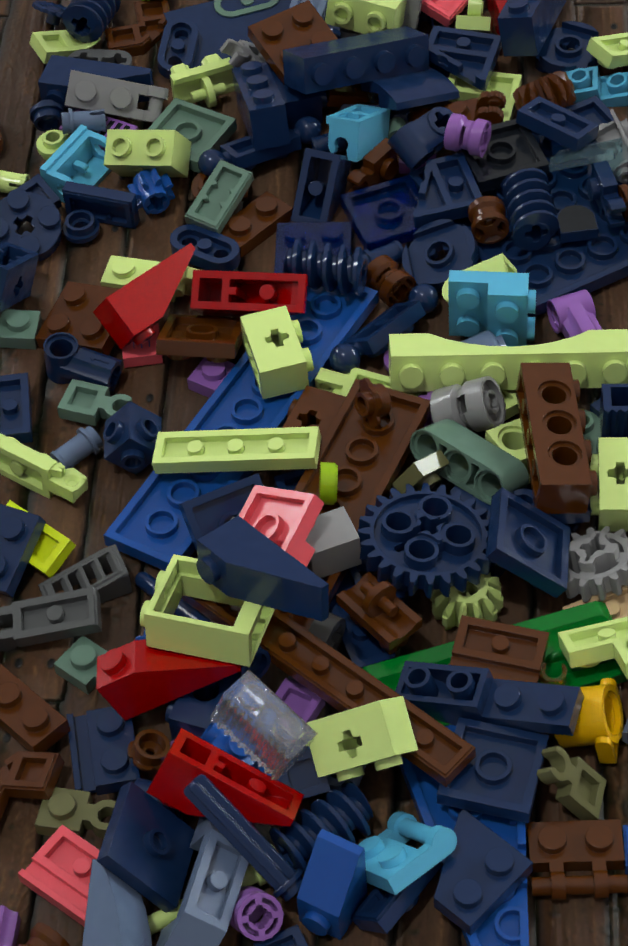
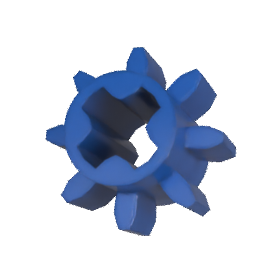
[127,168,175,215]

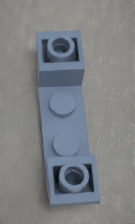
[156,817,249,946]

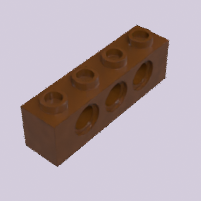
[516,363,598,514]

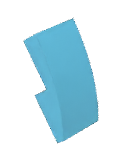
[565,66,628,107]

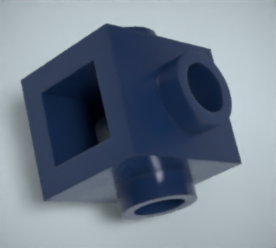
[103,401,162,475]

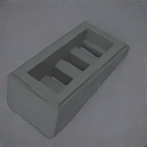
[38,544,132,604]

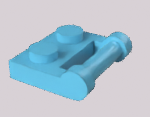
[358,811,457,895]

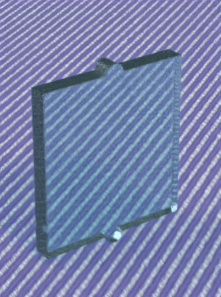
[548,138,623,172]

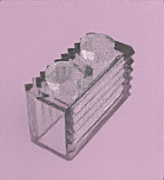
[210,670,318,780]

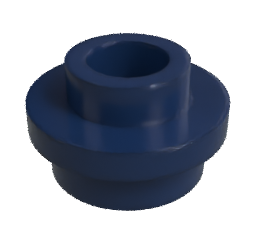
[29,100,65,132]
[62,209,100,244]

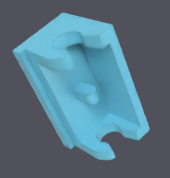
[326,104,390,162]
[39,124,112,203]

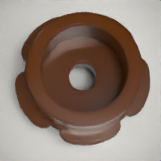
[127,729,170,772]

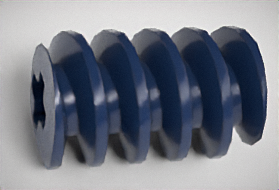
[62,0,121,43]
[500,168,559,251]
[283,238,368,296]
[269,780,373,876]

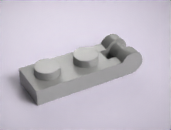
[65,70,169,123]

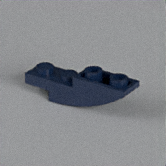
[395,661,584,736]

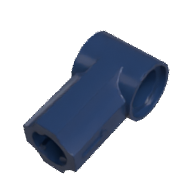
[43,332,123,392]

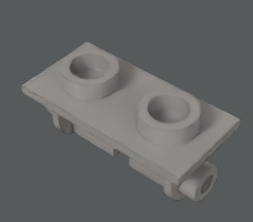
[595,109,628,183]

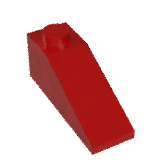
[93,243,195,349]
[190,270,308,317]
[96,639,241,721]
[146,728,304,827]

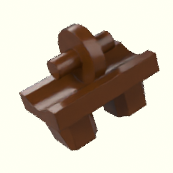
[336,572,422,654]

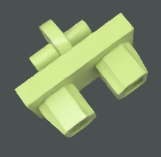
[170,53,235,108]

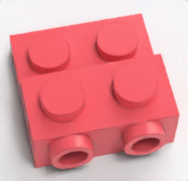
[239,485,325,567]

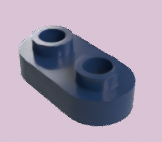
[157,17,199,79]
[170,224,241,271]

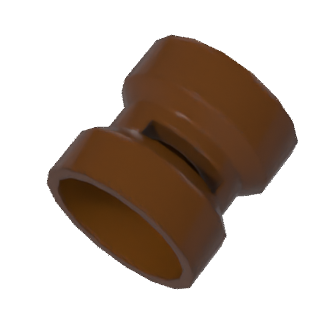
[366,255,416,307]

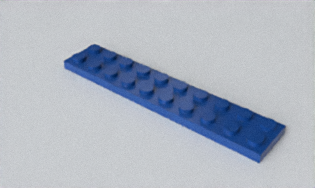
[103,283,379,571]

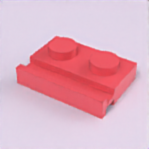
[17,824,100,927]

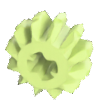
[430,572,504,631]

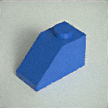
[297,829,368,941]

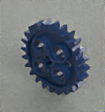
[357,483,494,599]

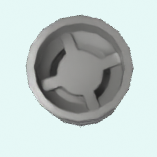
[430,376,506,433]

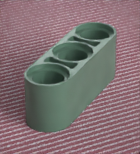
[410,419,529,505]

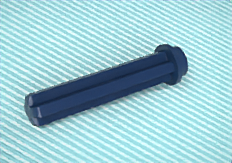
[184,774,303,902]

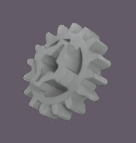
[566,526,628,602]

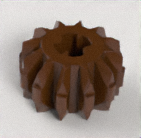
[513,71,576,110]

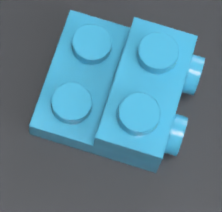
[448,270,536,346]

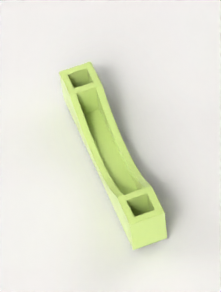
[389,329,628,392]

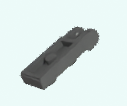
[0,587,102,653]

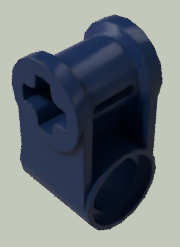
[387,107,453,171]

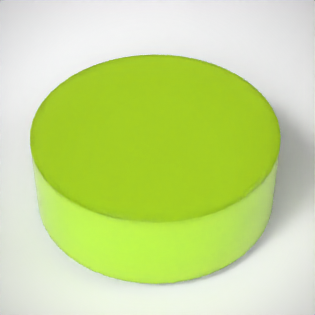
[319,462,338,505]

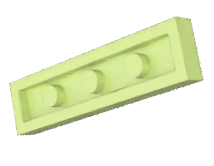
[152,426,321,474]

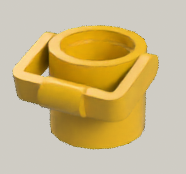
[554,678,623,764]

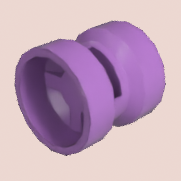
[444,113,491,157]
[229,886,284,941]

